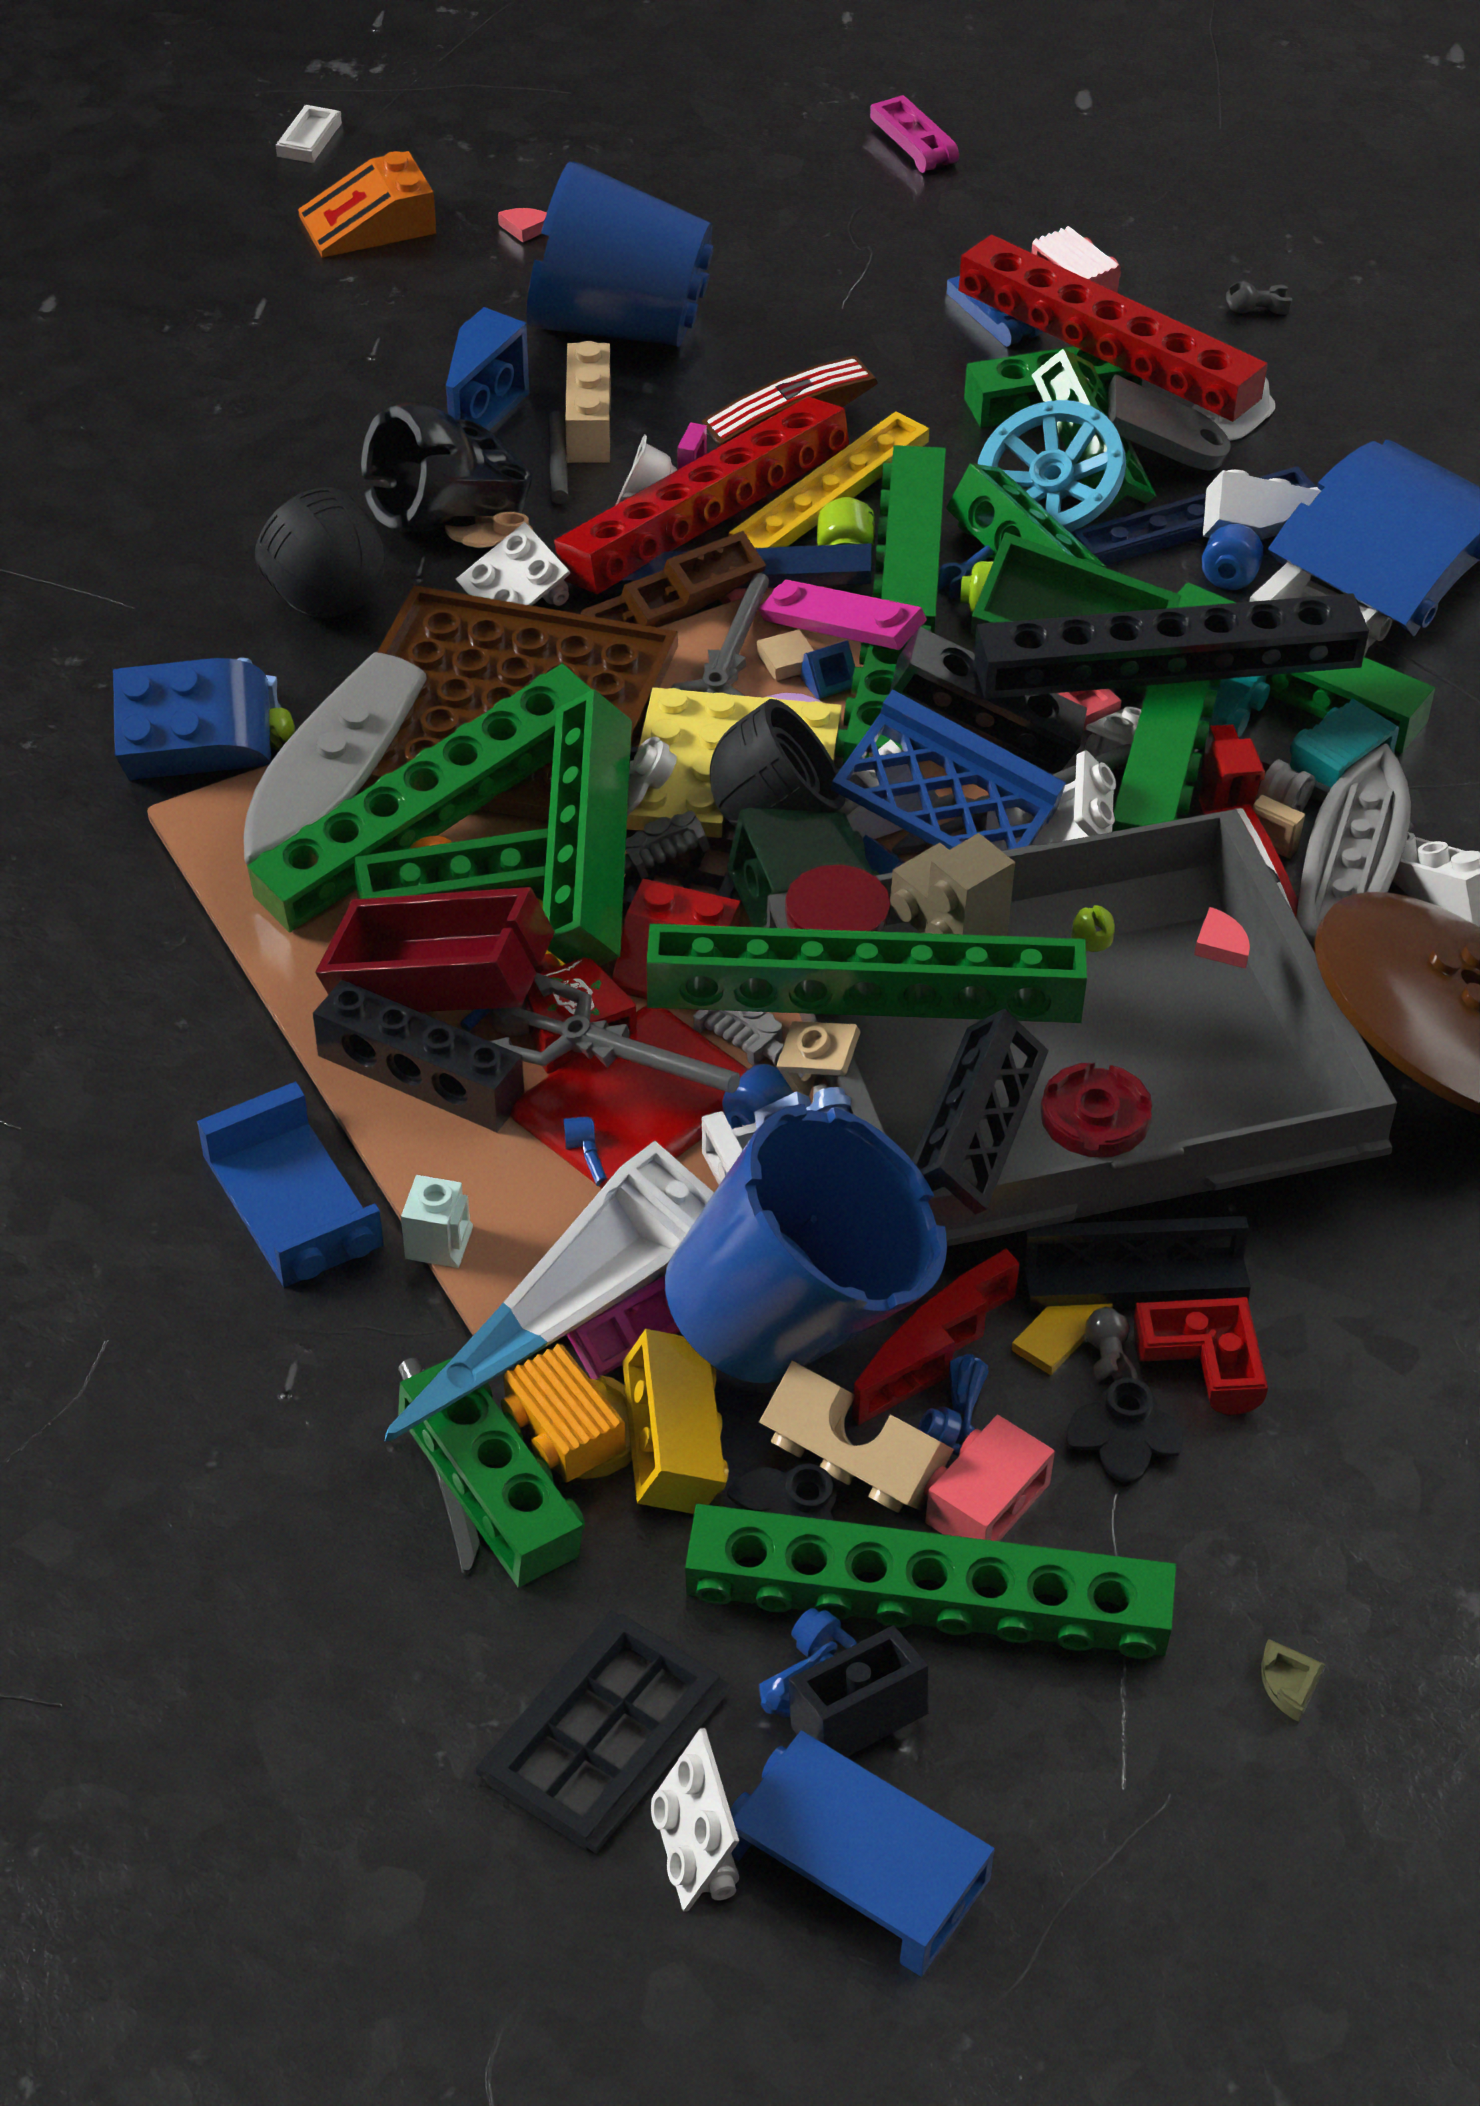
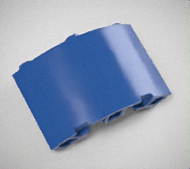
[1268,439,1480,637]

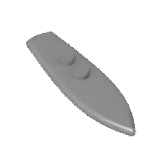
[243,652,427,865]
[1296,743,1411,948]

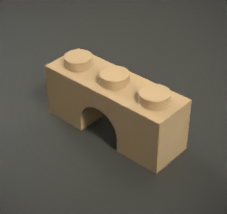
[565,341,611,463]
[759,1361,954,1513]

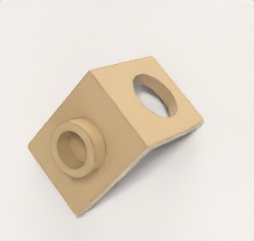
[776,1021,861,1096]

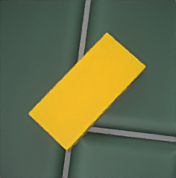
[1011,1304,1113,1375]

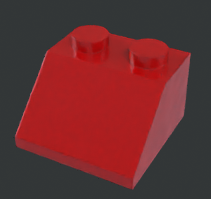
[612,878,740,1011]

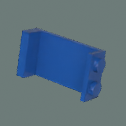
[197,1081,384,1288]
[730,1730,995,1977]

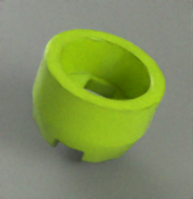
[269,708,295,750]
[1071,905,1115,952]

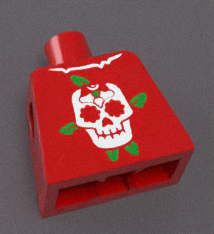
[524,953,637,1074]

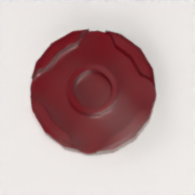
[785,864,891,932]
[1040,1063,1152,1157]

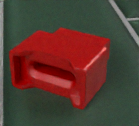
[1199,724,1266,812]

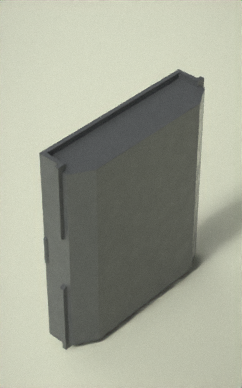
[764,809,1397,1247]

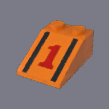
[298,151,437,258]

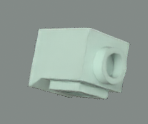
[401,1175,473,1268]

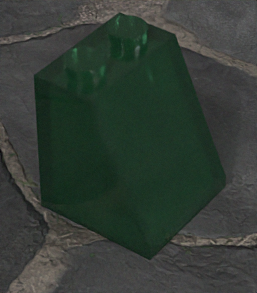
[727,808,880,928]

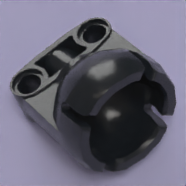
[361,402,533,533]

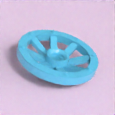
[978,400,1126,532]

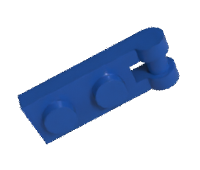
[947,275,1044,347]

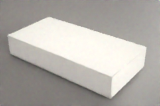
[276,105,342,163]

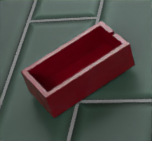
[315,887,555,1012]

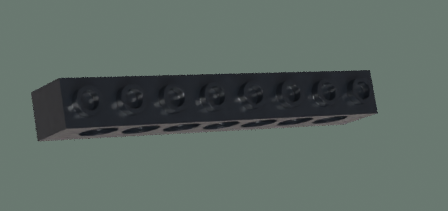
[974,593,1369,699]

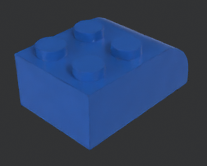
[113,658,271,780]

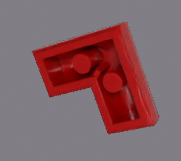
[1134,1297,1268,1415]

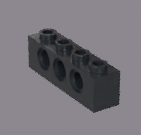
[889,626,1087,774]
[313,980,524,1132]

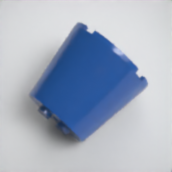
[526,161,714,347]
[665,1104,947,1383]

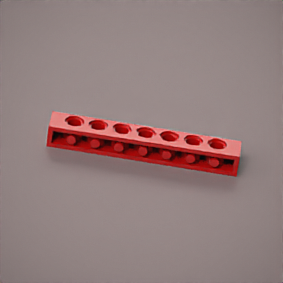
[958,234,1268,422]
[554,396,849,594]

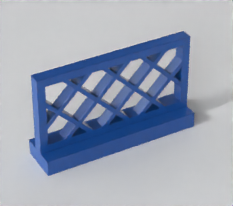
[830,689,1066,850]

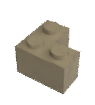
[890,833,1015,936]

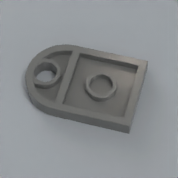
[1107,375,1231,470]

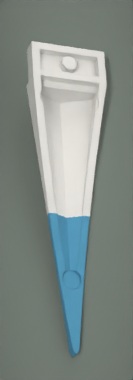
[384,1141,714,1442]

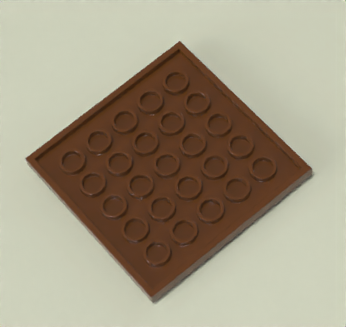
[362,585,678,822]

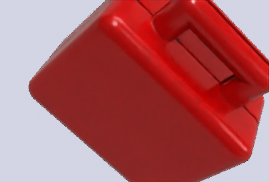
[511,1005,749,1189]

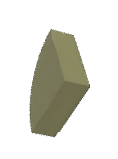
[1261,1639,1325,1722]

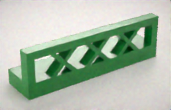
[1032,348,1156,513]

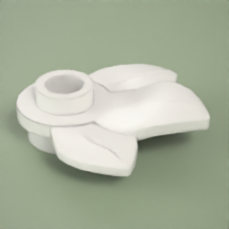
[627,736,677,816]

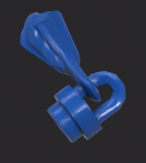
[918,1354,989,1456]
[759,1608,857,1718]

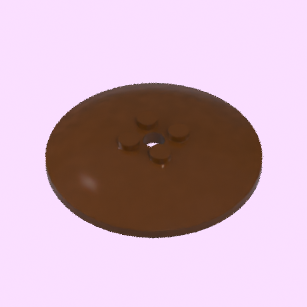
[1315,892,1480,1115]

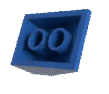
[446,307,530,431]

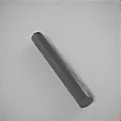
[548,411,568,504]

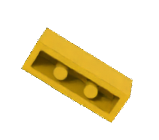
[622,1329,729,1514]

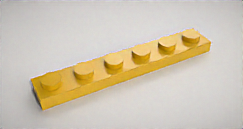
[729,411,930,548]

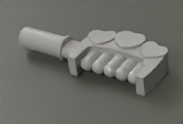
[693,1010,825,1087]

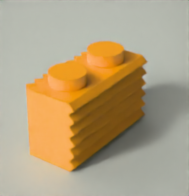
[500,1344,626,1483]

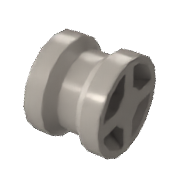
[1257,759,1315,812]

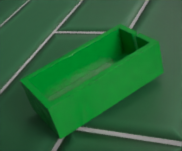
[971,532,1181,696]

